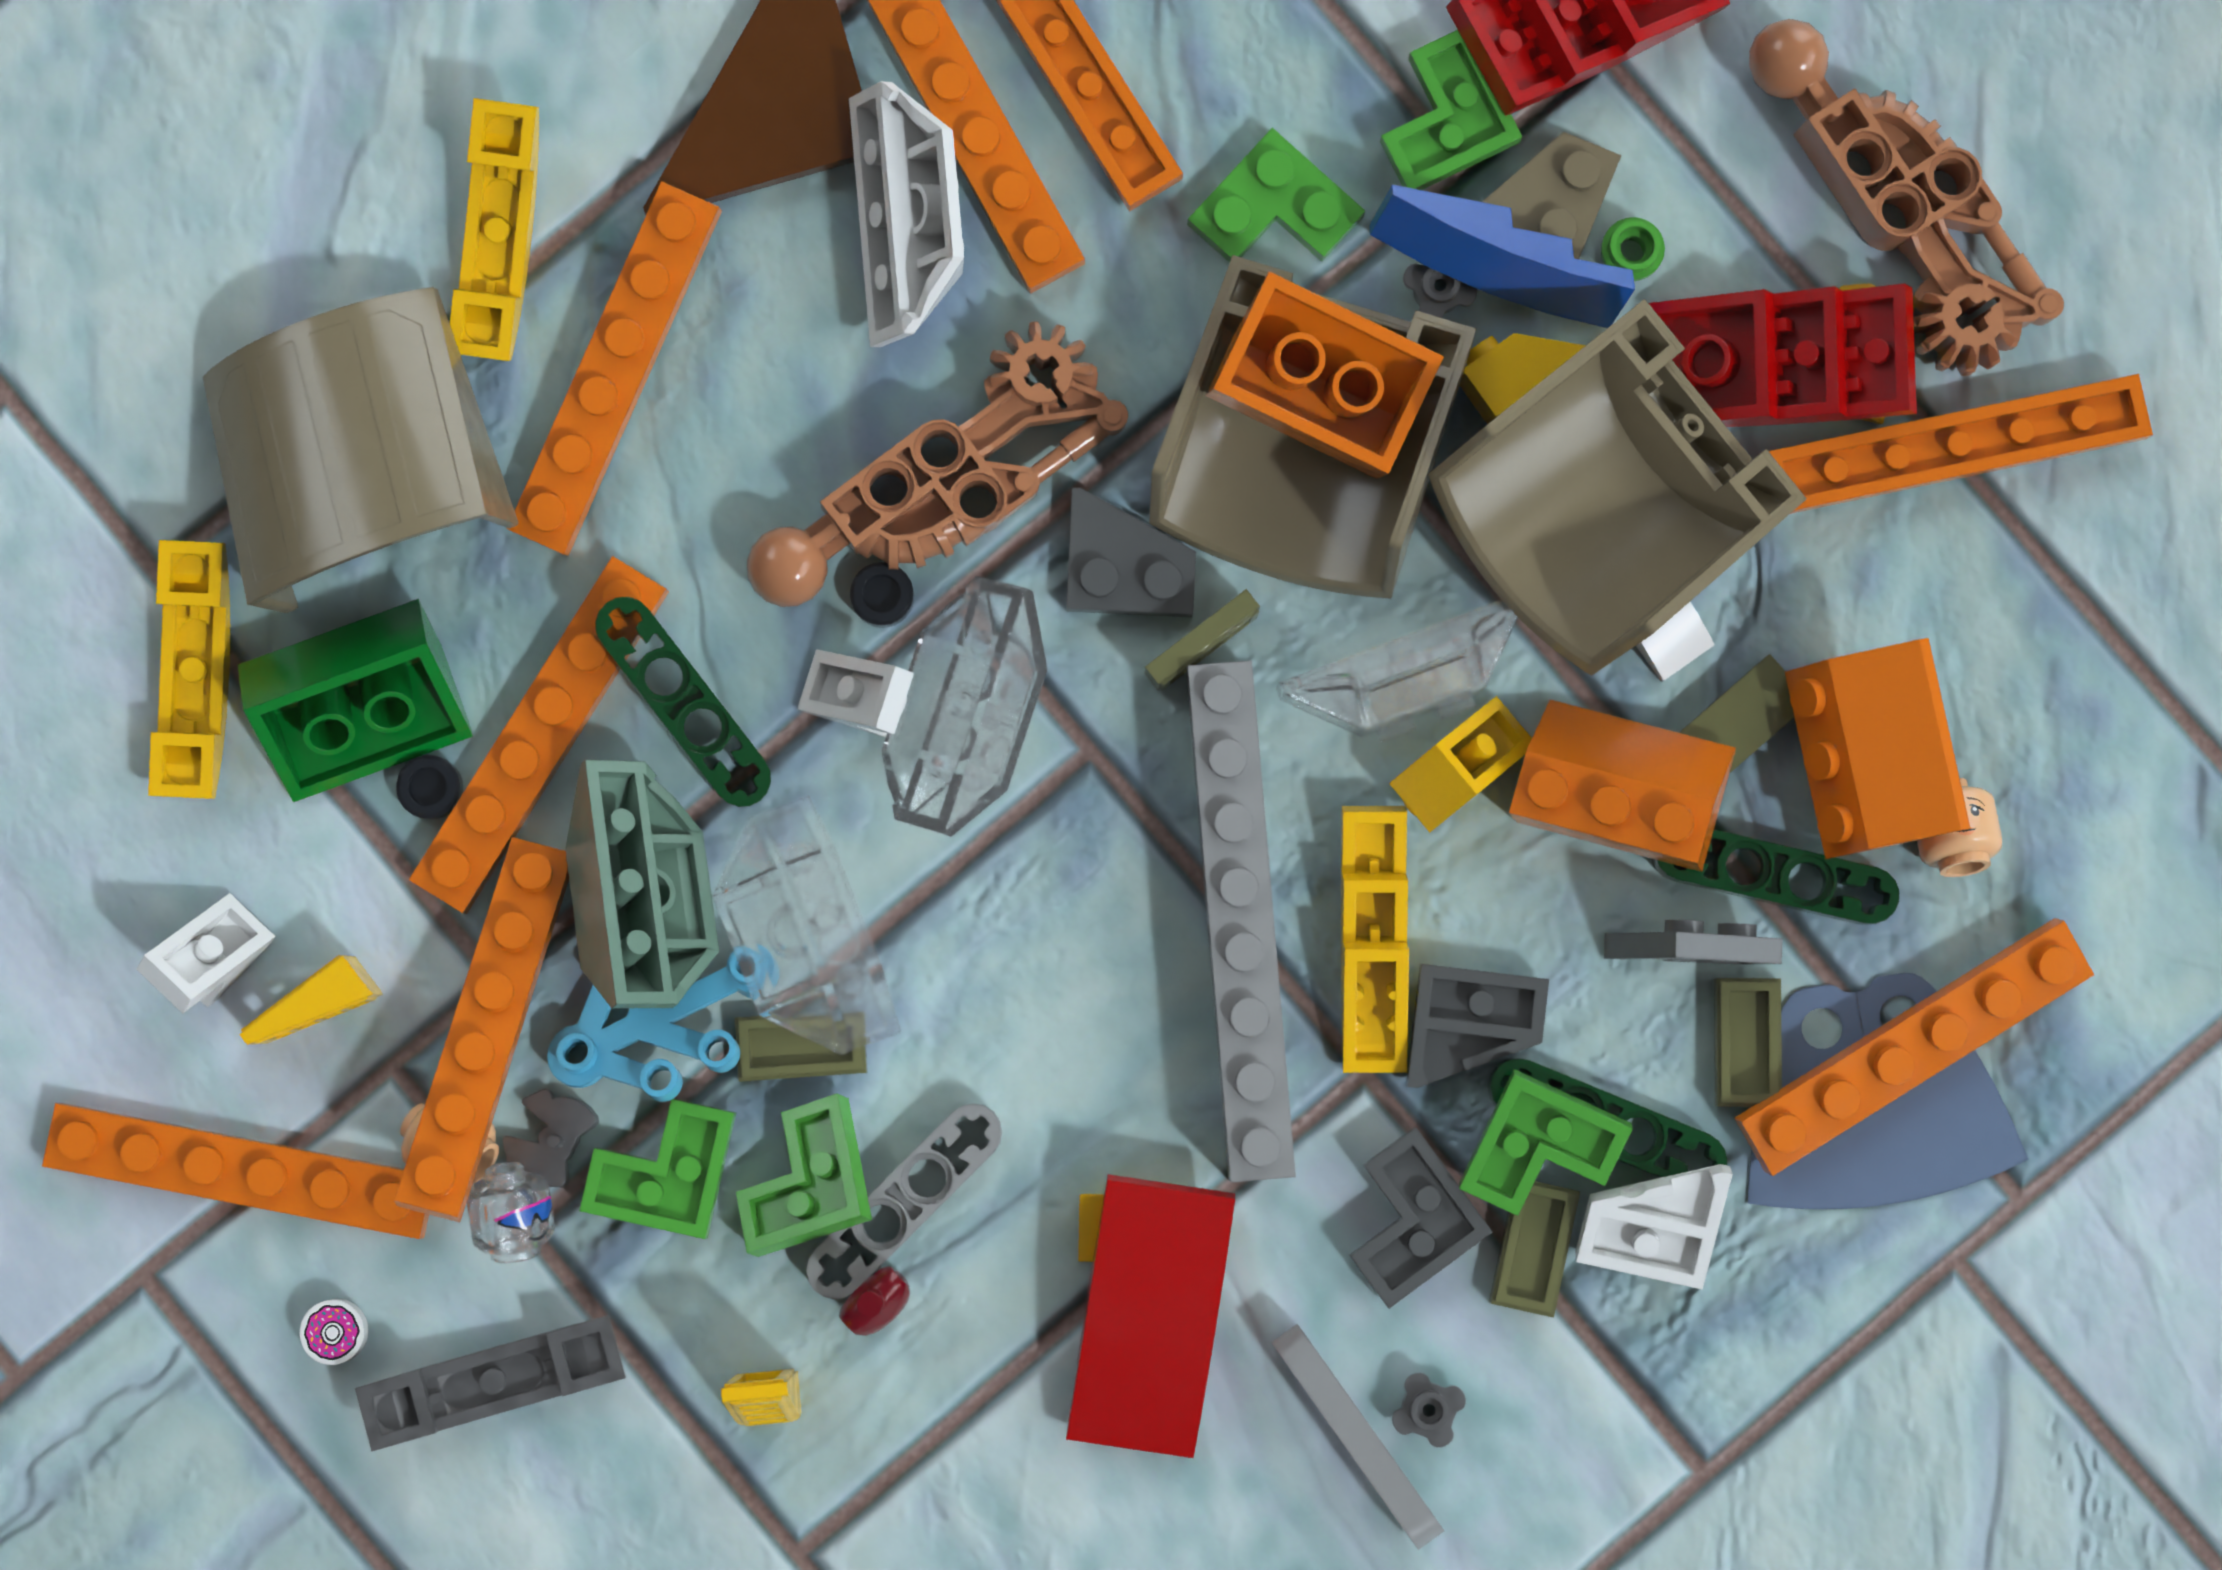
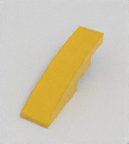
[1341,806,1409,1073]

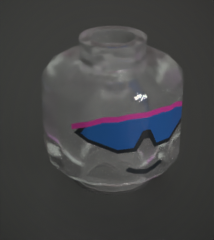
[467,1162,555,1263]

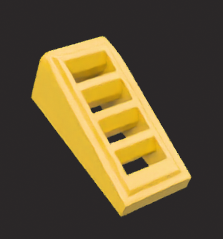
[239,955,383,1045]
[721,1369,801,1426]

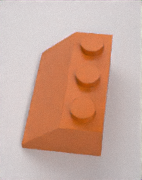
[1205,271,1444,479]
[1785,638,1971,859]
[1509,700,1736,872]

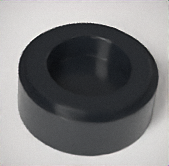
[850,562,915,628]
[396,755,463,819]

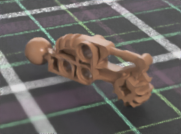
[1749,19,2064,376]
[747,321,1128,607]

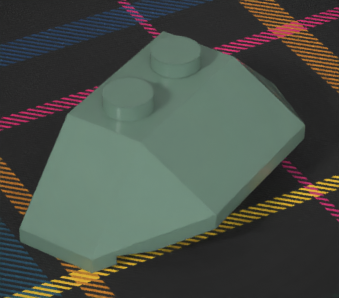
[565,760,719,1008]

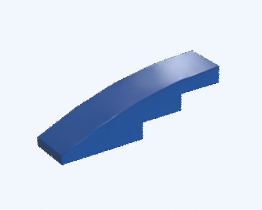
[1369,184,1635,328]

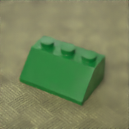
[238,599,473,802]

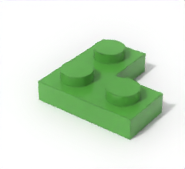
[1380,29,1522,190]
[1187,127,1366,263]
[1459,1069,1633,1216]
[736,1093,872,1257]
[579,1099,736,1239]

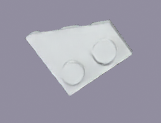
[1575,1164,1733,1290]

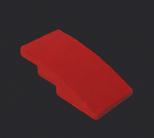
[1446,0,1730,116]
[1648,283,1917,427]
[1066,1174,1236,1458]

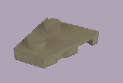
[1482,132,1622,259]

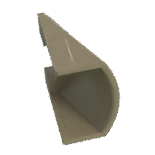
[1149,255,1477,599]
[203,287,519,613]
[1428,299,1807,676]

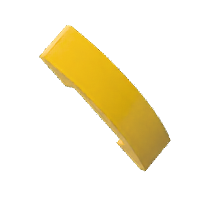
[450,98,539,361]
[148,540,231,799]

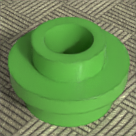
[1601,217,1665,281]

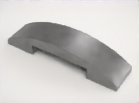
[355,1315,626,1452]

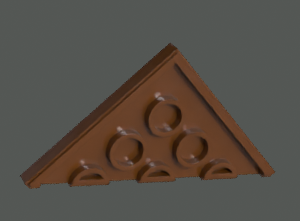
[643,0,862,215]

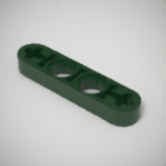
[595,597,771,807]
[1651,829,1899,925]
[1487,1058,1727,1178]

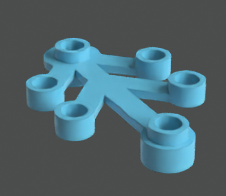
[547,943,781,1102]

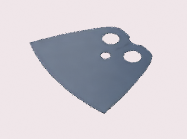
[1748,973,2029,1209]

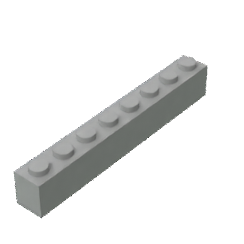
[1186,660,1296,1182]

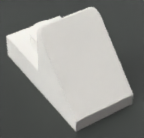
[797,649,914,738]
[136,893,275,1014]

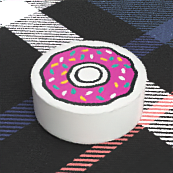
[300,1299,368,1365]

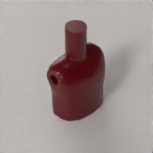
[839,1266,911,1336]

